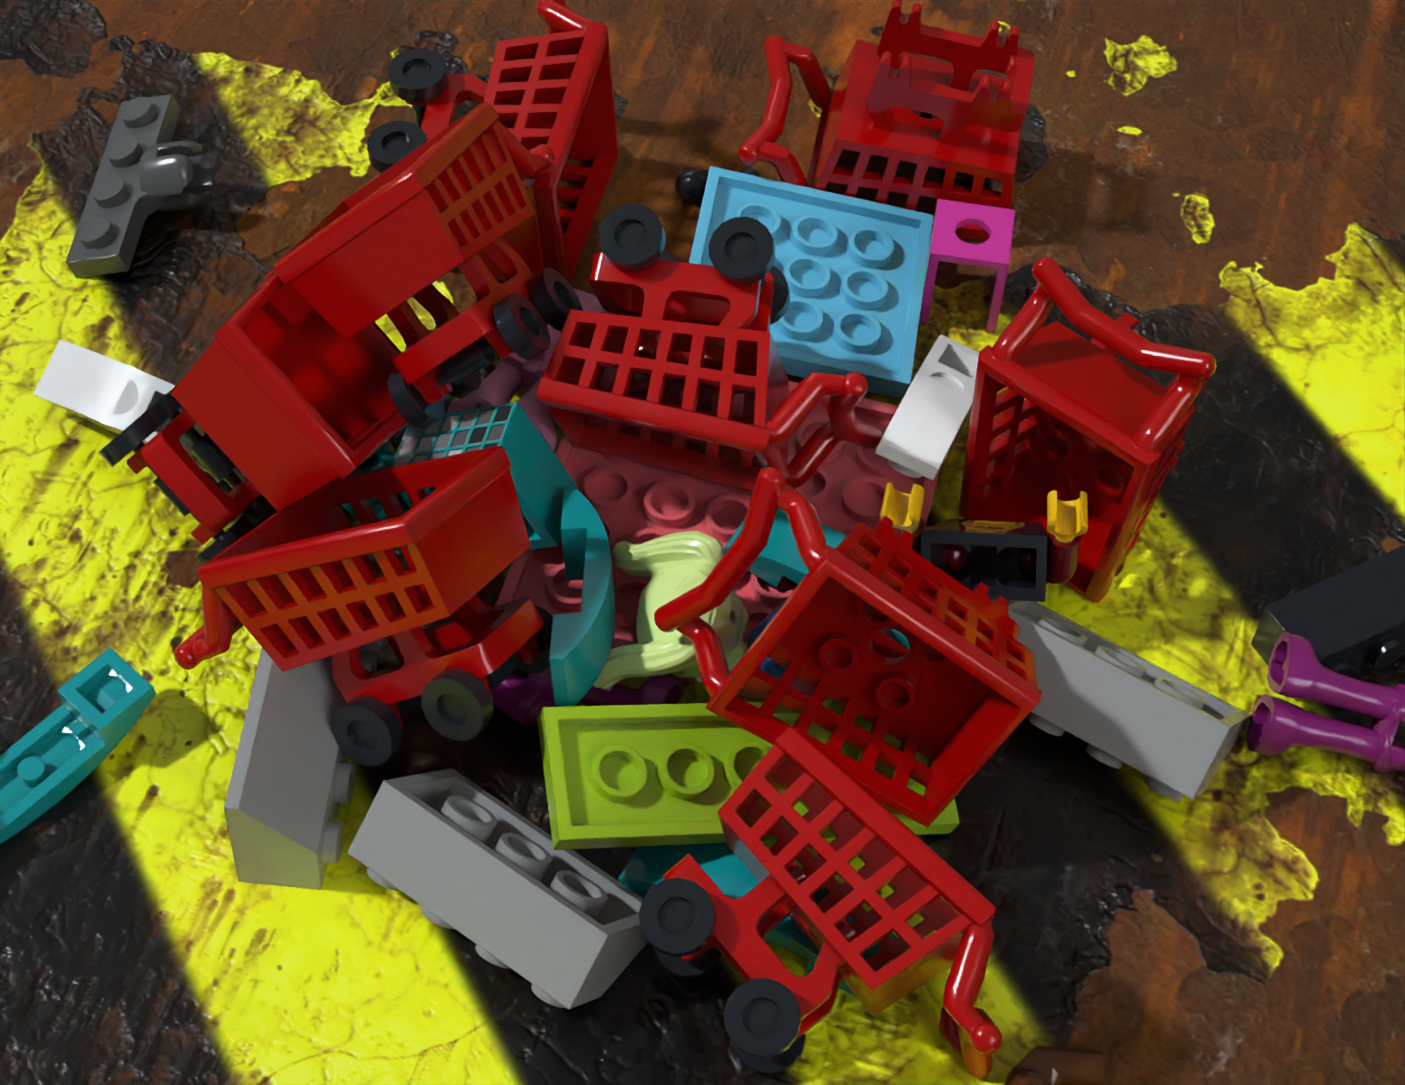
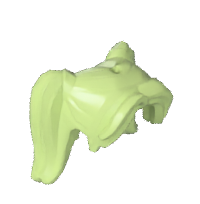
[593,531,749,691]

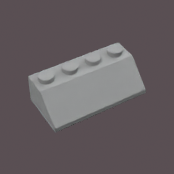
[993,599,1251,801]
[224,644,377,890]
[347,768,648,1009]

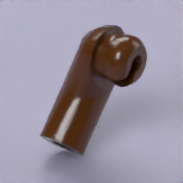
[1004,1046,1104,1085]

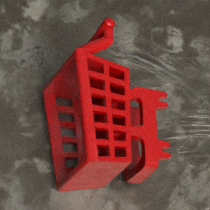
[738,0,1035,241]
[958,257,1216,603]
[654,467,1042,828]

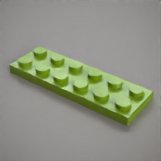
[537,700,960,850]

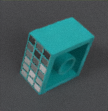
[390,402,579,550]

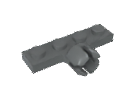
[66,94,214,278]

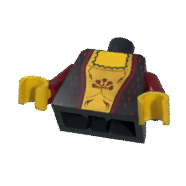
[880,482,1088,602]

